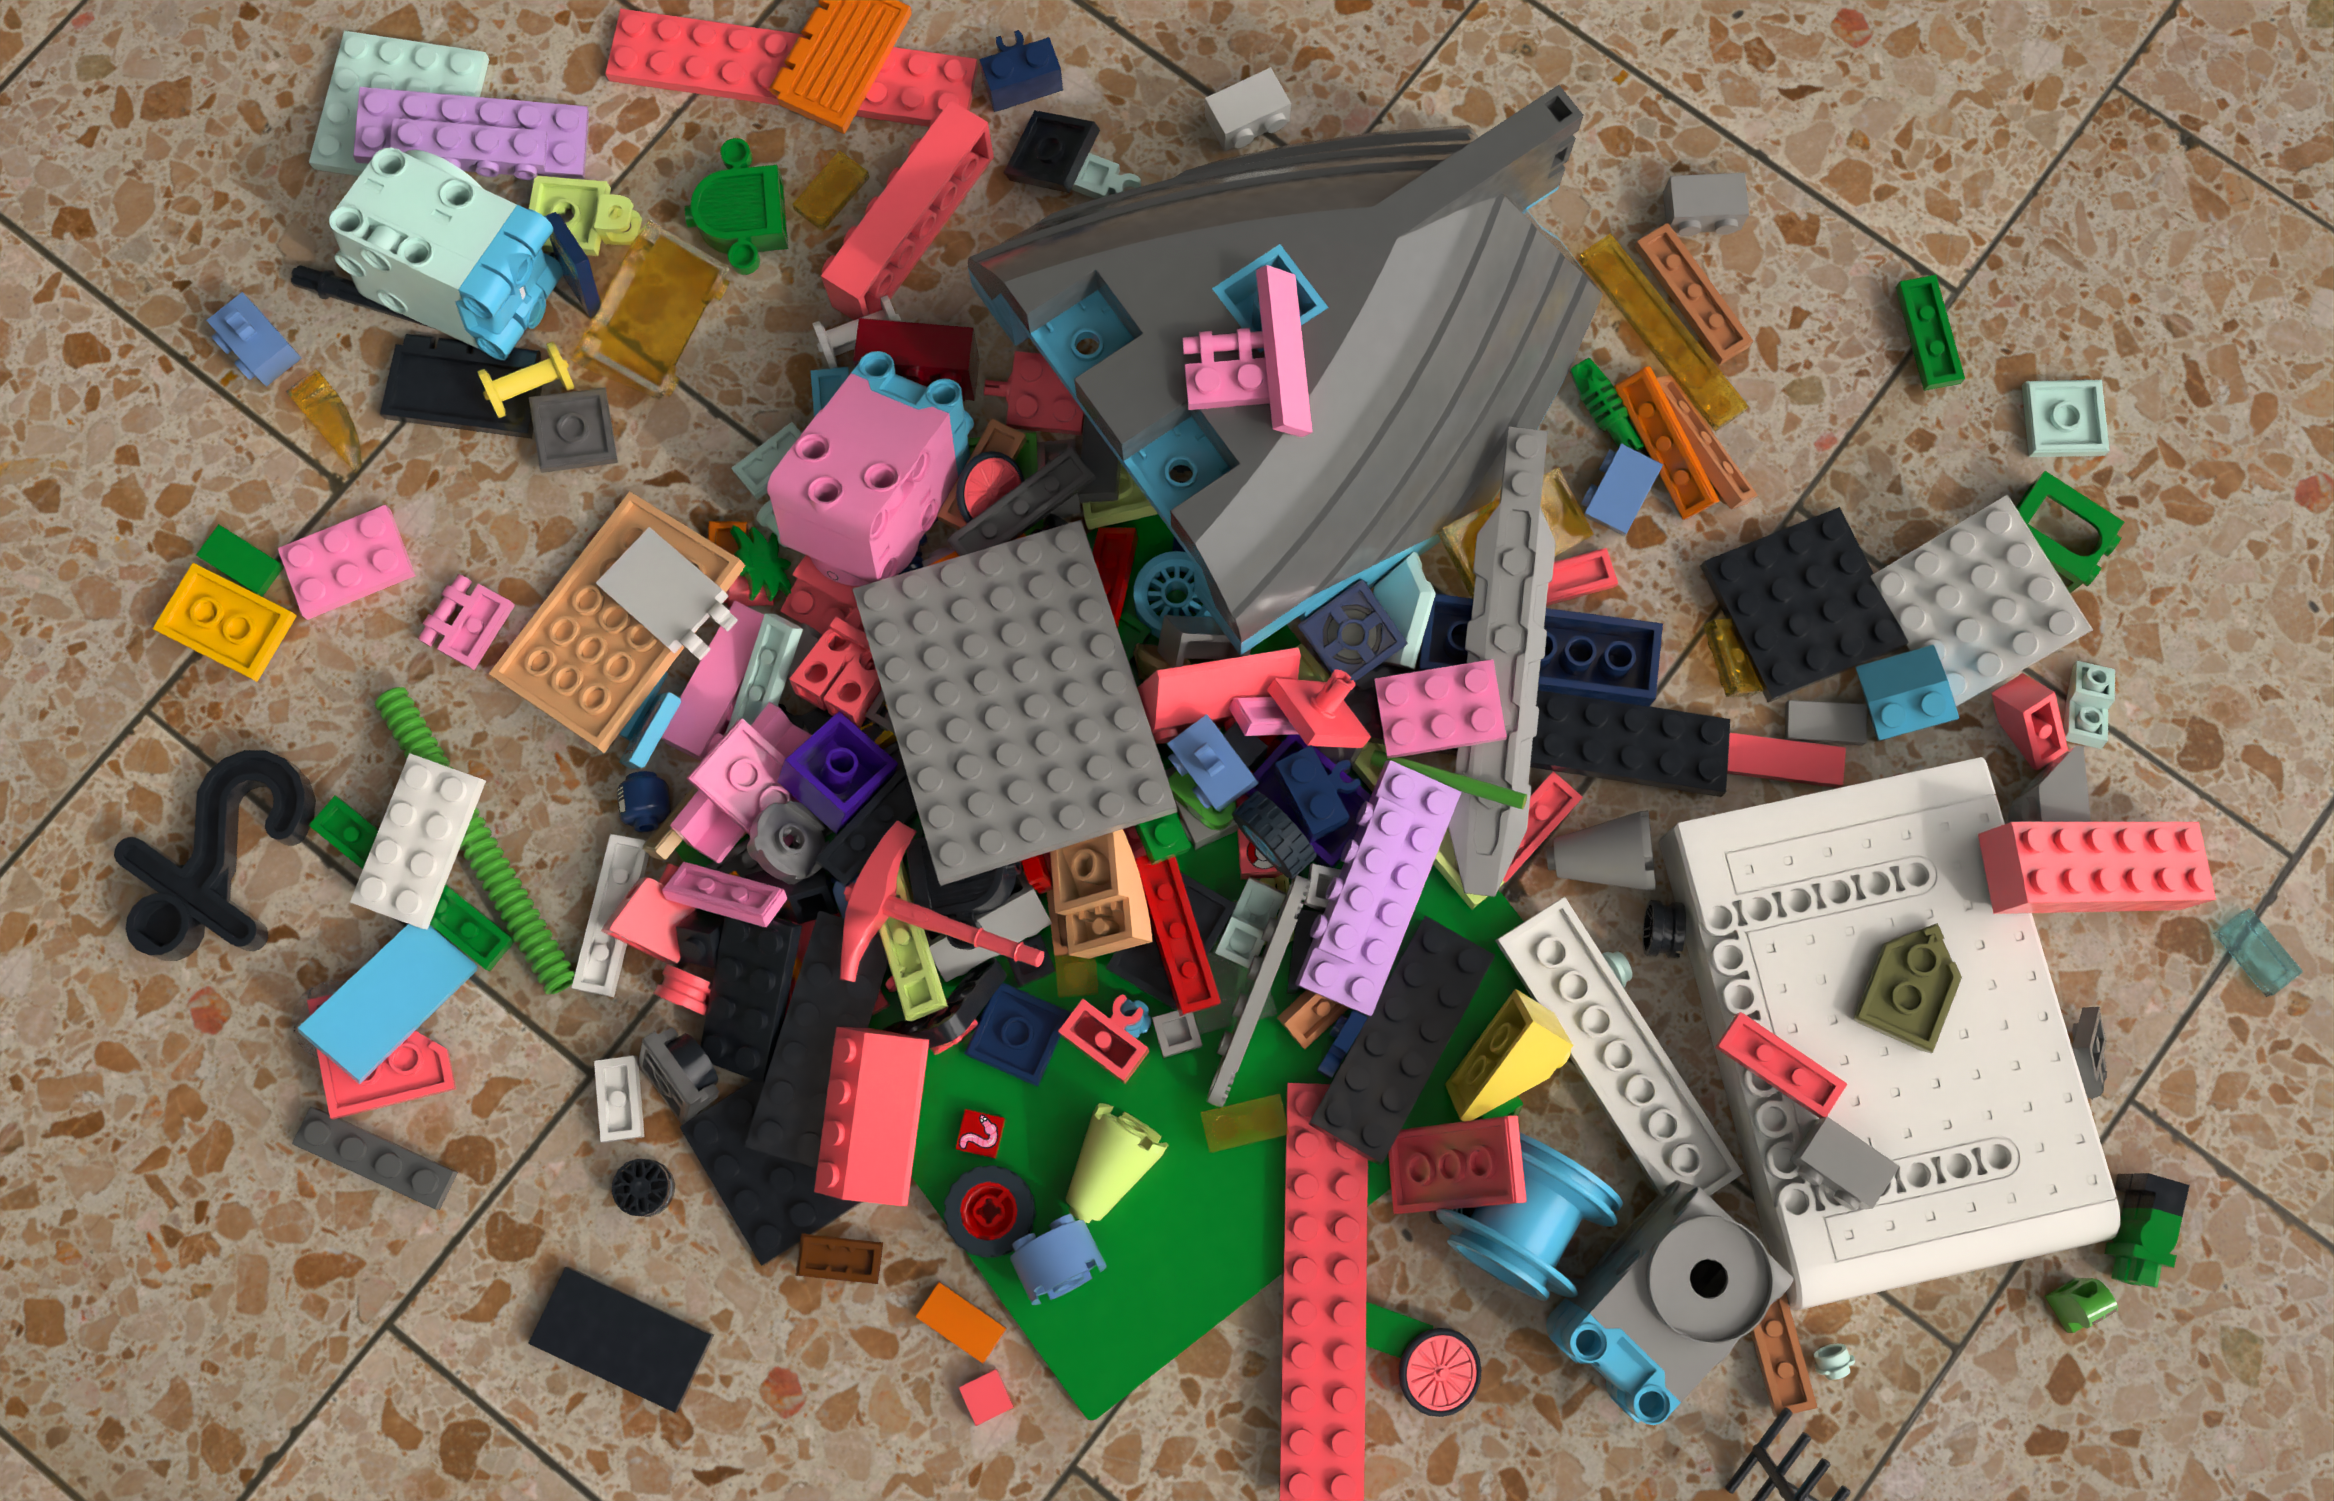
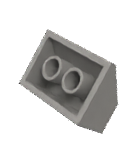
[924,868,1052,982]

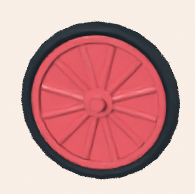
[956,451,1025,523]
[1398,1328,1482,1417]

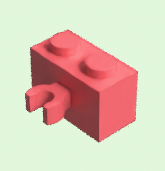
[1058,994,1149,1084]

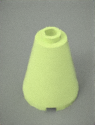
[1066,1103,1168,1223]

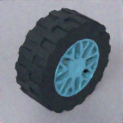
[1231,791,1316,880]

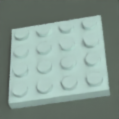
[309,31,489,176]

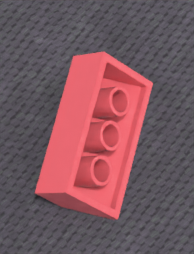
[1137,647,1301,744]
[814,1027,929,1206]

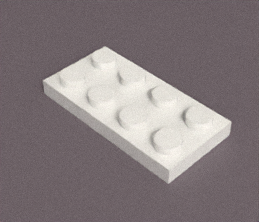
[350,753,486,930]

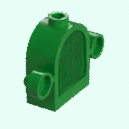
[684,138,789,275]

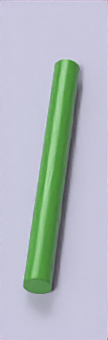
[1370,750,1527,810]

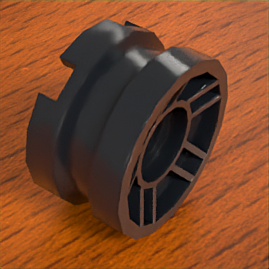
[1643,900,1686,959]

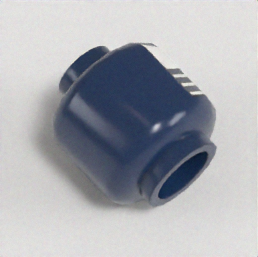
[617,771,671,832]

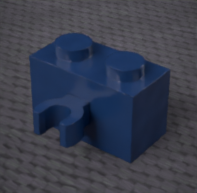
[979,30,1063,112]
[1274,745,1361,843]

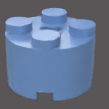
[1010,1214,1106,1305]

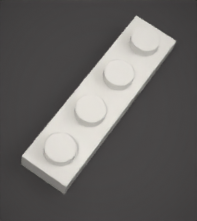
[572,834,649,997]

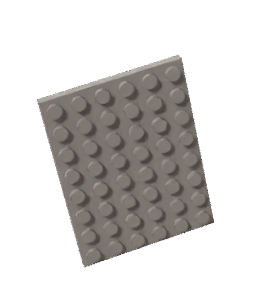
[853,520,1177,885]

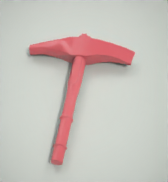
[839,821,1044,982]

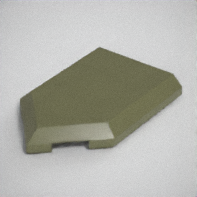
[1853,923,1962,1053]

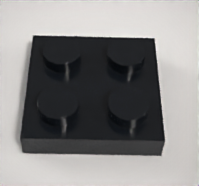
[1004,110,1100,193]

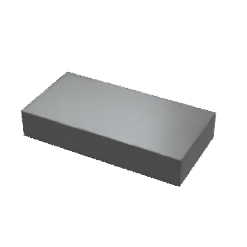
[1785,700,1867,746]

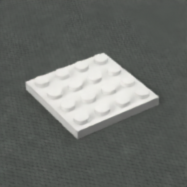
[1871,495,2093,707]

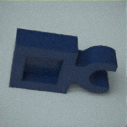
[1317,1010,1368,1079]

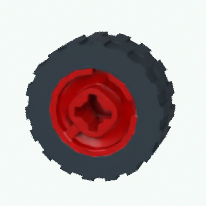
[943,1165,1036,1258]

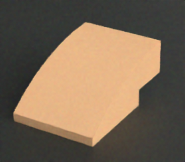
[1050,829,1153,959]

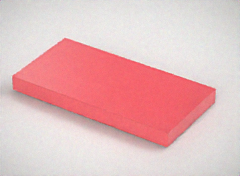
[1388,1116,1527,1214]

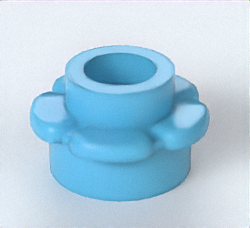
[1121,999,1151,1038]

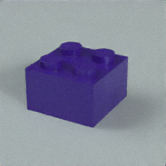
[777,711,898,834]

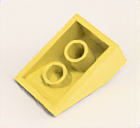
[1445,989,1573,1122]

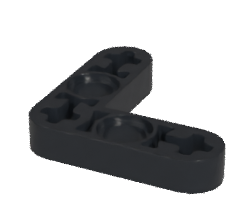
[883,957,1007,1049]

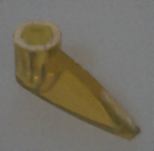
[286,368,362,474]

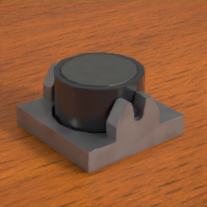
[638,1027,719,1124]

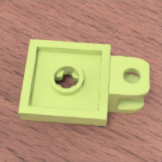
[529,176,642,256]

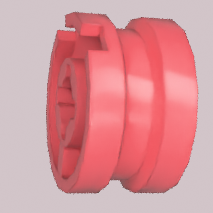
[653,964,712,1016]

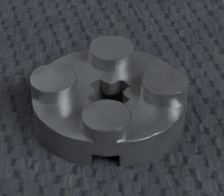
[747,801,829,884]

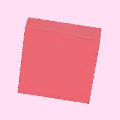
[959,1369,1014,1426]

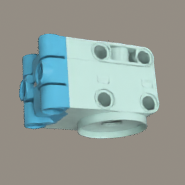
[329,147,563,360]

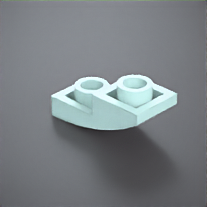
[2063,661,2115,749]

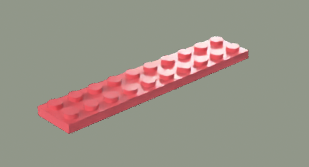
[605,9,978,127]
[1279,1083,1368,1501]

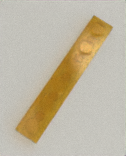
[1578,233,1749,432]

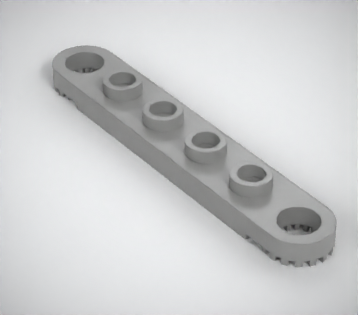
[1206,875,1311,1108]

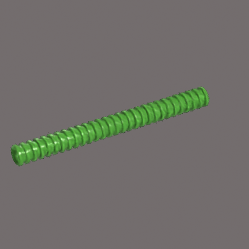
[374,687,575,994]

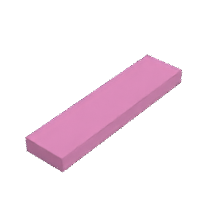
[1256,265,1313,437]

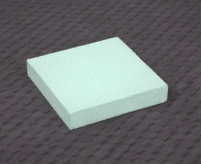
[2022,380,2110,457]

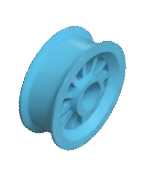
[1134,551,1212,639]

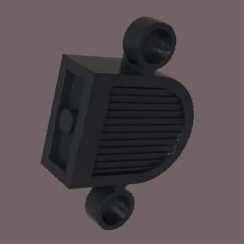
[906,837,1021,950]

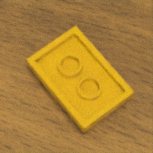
[152,563,297,682]

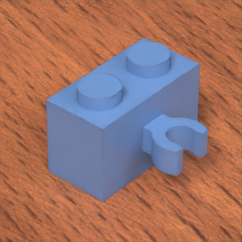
[206,292,302,387]
[1167,714,1258,812]

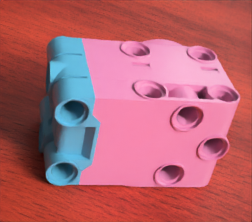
[767,351,974,586]

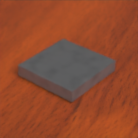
[529,387,618,473]

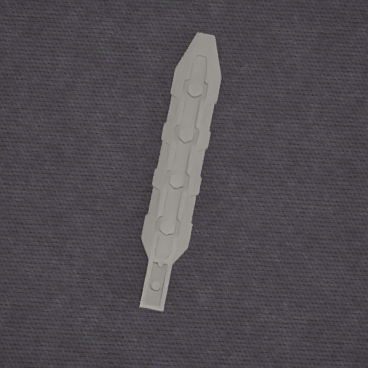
[1448,427,1556,897]

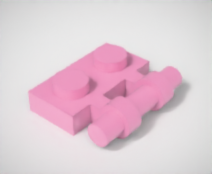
[1182,328,1270,410]
[418,574,515,670]

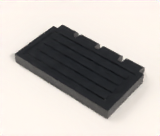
[380,333,543,439]

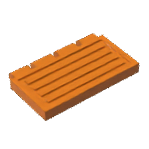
[769,0,912,134]

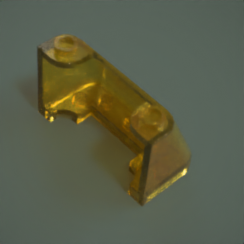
[570,220,730,400]

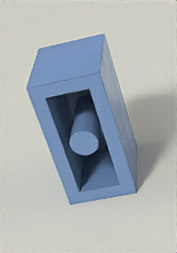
[1581,444,1663,536]

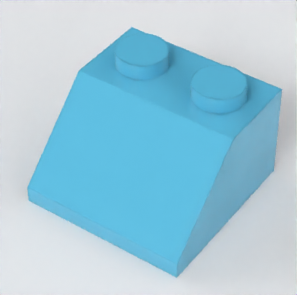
[1855,645,1959,741]

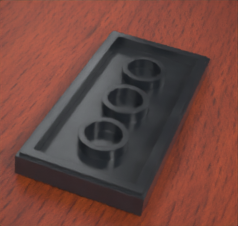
[528,1267,714,1413]

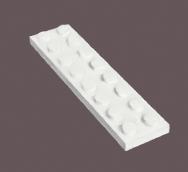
[1495,897,1743,1196]

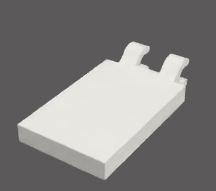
[596,527,738,660]

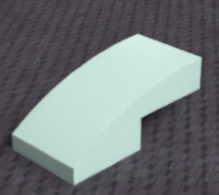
[1215,876,1286,968]

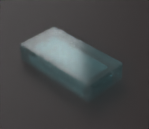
[2213,908,2303,997]

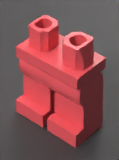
[789,607,882,729]

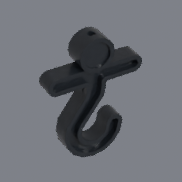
[114,750,316,961]

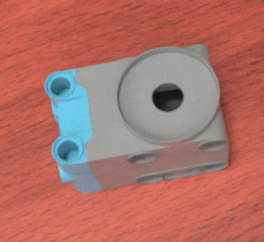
[1546,1180,1793,1425]

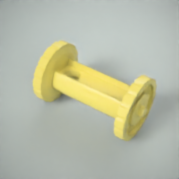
[477,341,574,418]

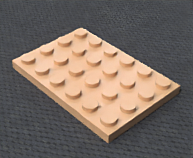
[489,491,746,753]

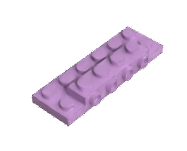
[353,87,589,180]
[1295,760,1461,1016]

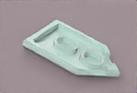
[1373,552,1435,669]

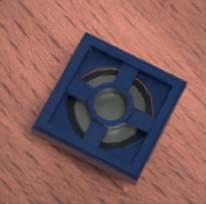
[1297,579,1408,682]

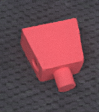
[601,864,695,965]

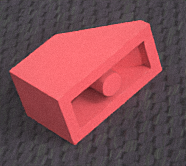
[1991,673,2068,770]

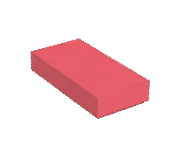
[1546,548,1618,606]

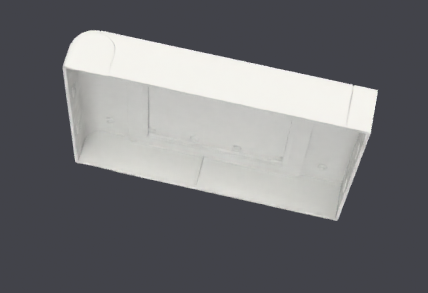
[1659,757,2120,1310]

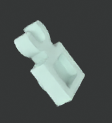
[1072,153,1141,199]

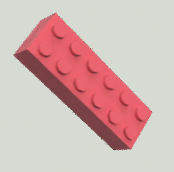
[821,100,994,320]
[1978,822,2216,914]

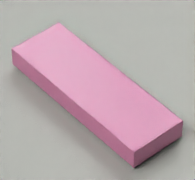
[662,862,787,928]

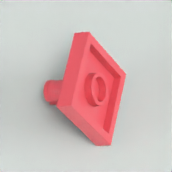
[1267,669,1371,748]

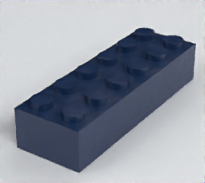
[1416,594,1663,707]

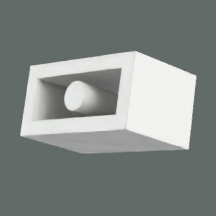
[1205,67,1291,151]

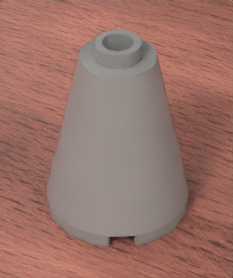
[1546,810,1656,890]

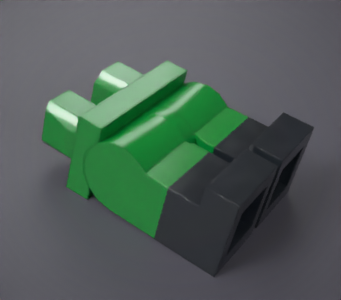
[2104,1173,2190,1288]

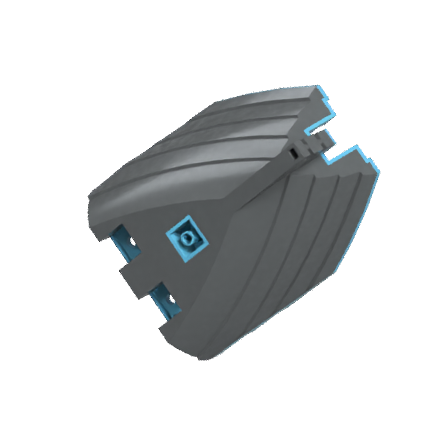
[968,85,1603,656]

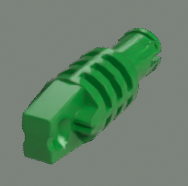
[1570,358,1644,451]

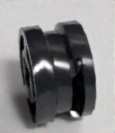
[611,1159,675,1217]

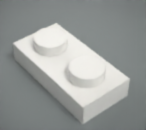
[594,1056,645,1143]

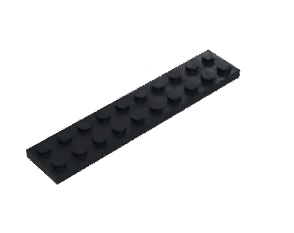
[1344,662,1731,797]

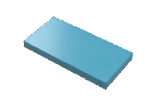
[298,924,478,1085]

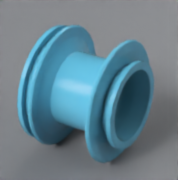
[1436,1132,1623,1301]

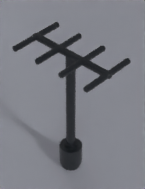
[1725,1407,1851,1501]

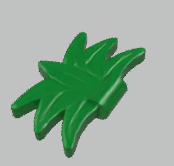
[730,525,792,601]

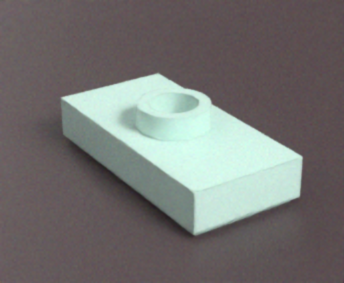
[732,422,802,500]

